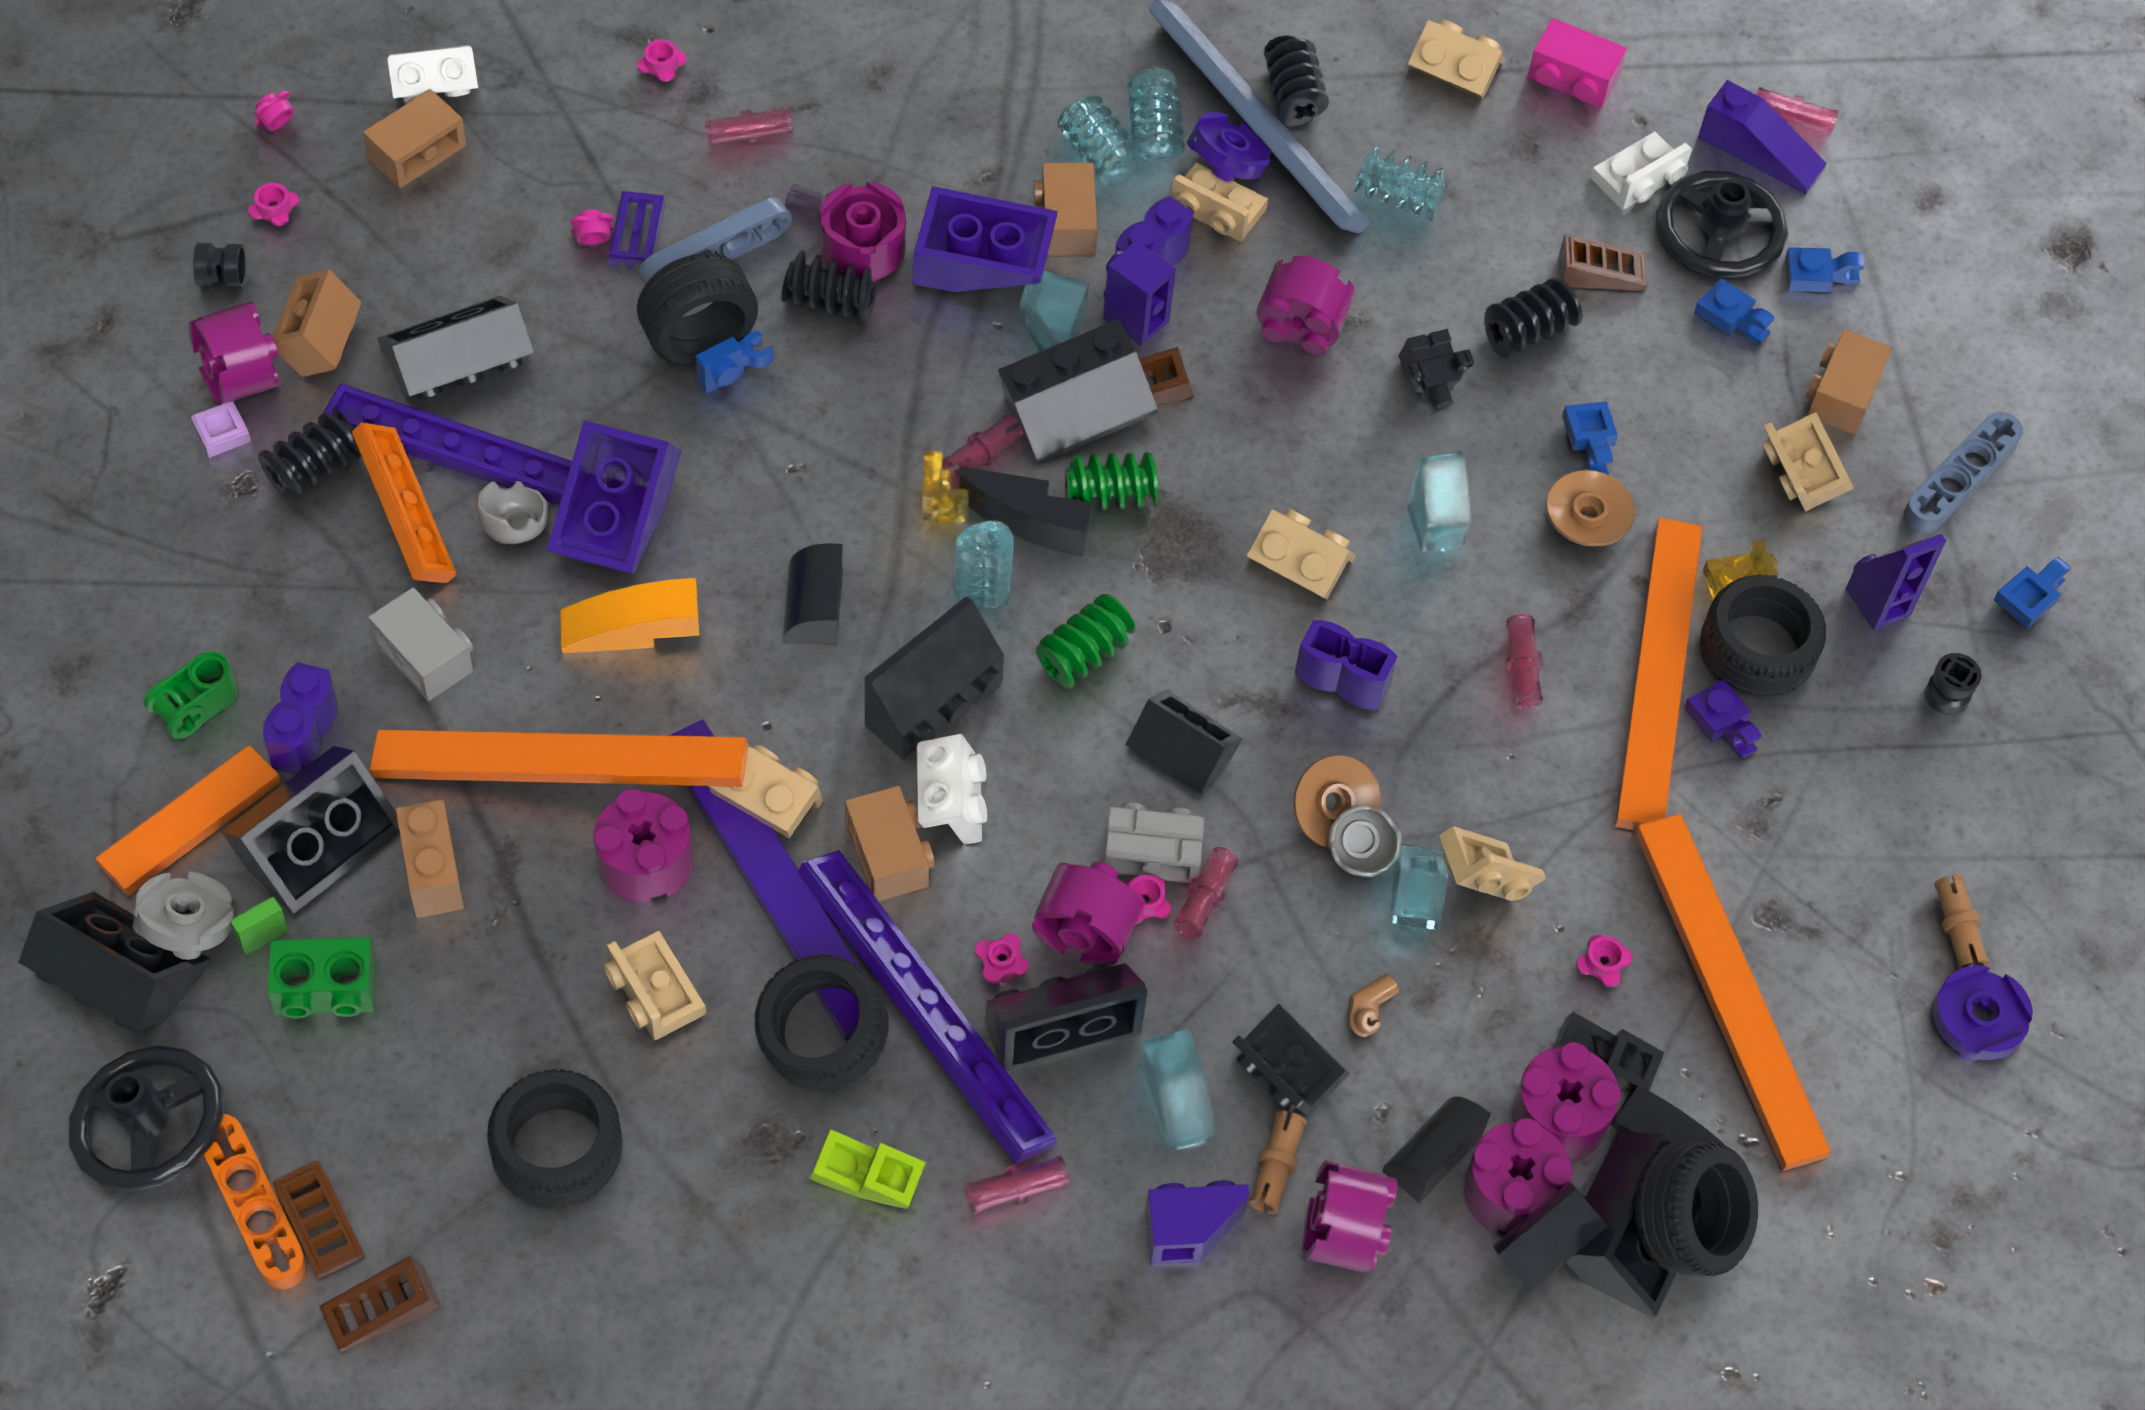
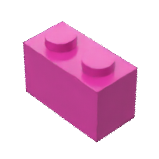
[1527,18,1628,108]

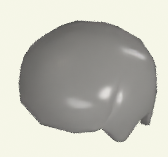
[477,481,549,544]
[1328,805,1402,878]

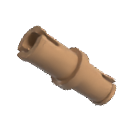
[1934,874,1990,969]
[1248,1110,1307,1214]

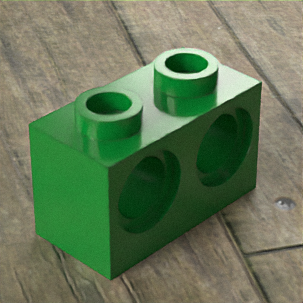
[268,937,376,1019]

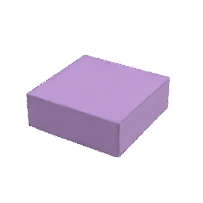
[191,401,251,458]

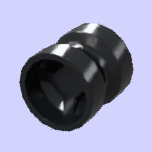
[193,242,246,288]
[1925,653,1982,715]

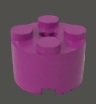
[820,182,906,283]
[1257,256,1355,356]
[189,302,280,404]
[593,788,693,903]
[1032,861,1145,966]
[1513,1043,1621,1160]
[1464,1118,1573,1233]
[1303,1161,1397,1273]

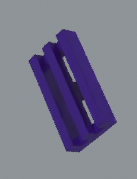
[608,191,665,270]

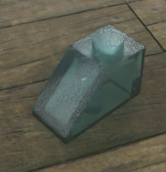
[1020,271,1089,352]
[1407,451,1471,552]
[1390,843,1448,934]
[1139,1029,1216,1152]

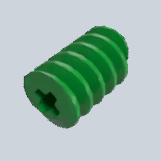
[1065,452,1158,510]
[1036,594,1135,690]

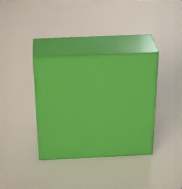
[230,897,289,955]

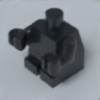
[1398,329,1474,408]

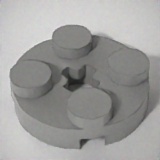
[133,872,234,960]

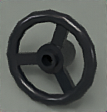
[1656,171,1788,278]
[69,1045,223,1192]

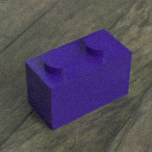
[1103,240,1176,347]

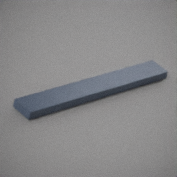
[1148,0,1370,234]

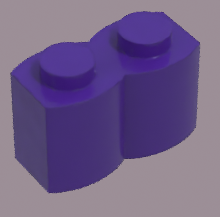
[1115,197,1194,266]
[1295,620,1398,710]
[263,662,338,775]

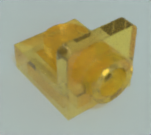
[923,451,968,524]
[1703,539,1778,600]

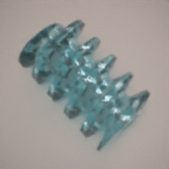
[1128,68,1185,162]
[1057,93,1138,186]
[1354,144,1448,221]
[955,520,1014,609]

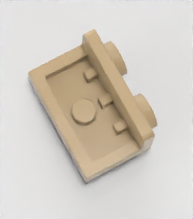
[1408,19,1505,99]
[1762,412,1854,512]
[1247,508,1356,600]
[709,745,823,838]
[1439,826,1546,901]
[603,931,706,1041]

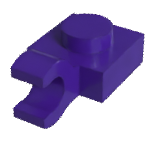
[1684,679,1762,759]

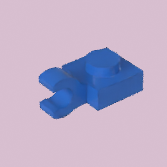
[1785,247,1864,292]
[1694,278,1775,344]
[695,331,774,393]
[1562,401,1618,475]
[1994,556,2071,629]

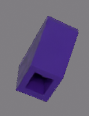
[1145,1180,1249,1265]

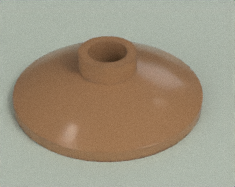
[1546,470,1635,547]
[1293,755,1381,848]

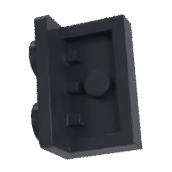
[1232,1003,1350,1115]

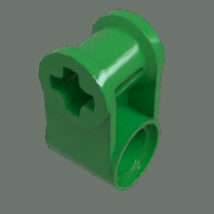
[143,651,239,739]

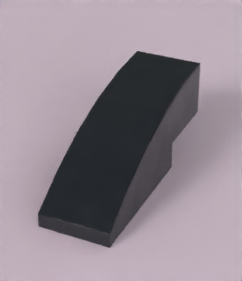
[958,467,1091,557]

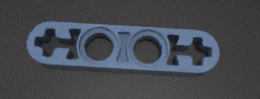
[638,197,792,285]
[1904,412,2023,533]

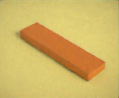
[352,422,457,583]
[95,745,281,897]

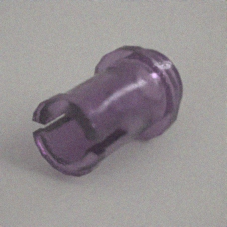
[785,184,831,224]

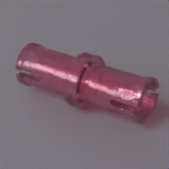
[1756,87,1838,136]
[705,107,793,147]
[940,414,1024,484]
[1506,614,1543,708]
[1173,847,1239,939]
[965,1156,1070,1214]

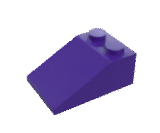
[912,186,1058,292]
[547,420,682,574]

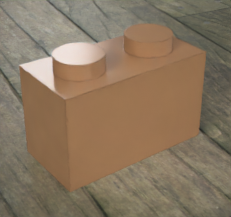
[363,89,467,189]
[1034,163,1097,256]
[272,269,362,377]
[1805,329,1893,435]
[845,785,935,902]
[396,799,464,918]

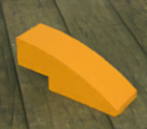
[560,577,699,653]

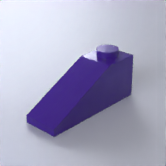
[1697,80,1827,194]
[1846,534,1946,630]

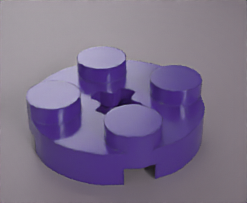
[1187,112,1271,182]
[1931,965,2033,1062]

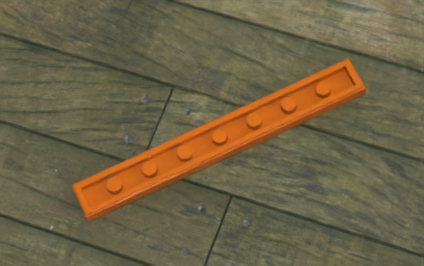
[1615,517,1703,831]
[369,730,749,787]
[1635,814,1831,1171]

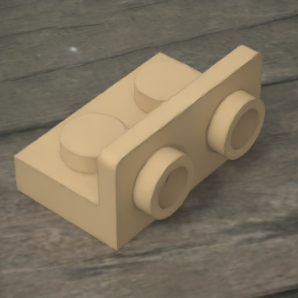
[1170,162,1268,242]

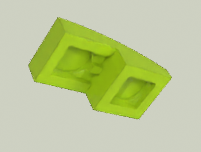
[809,1129,926,1209]

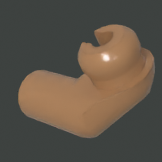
[1347,973,1399,1037]

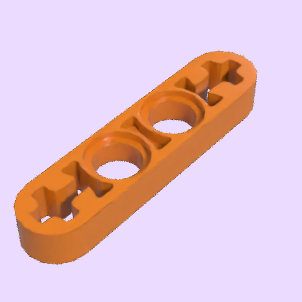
[203,1114,307,1290]

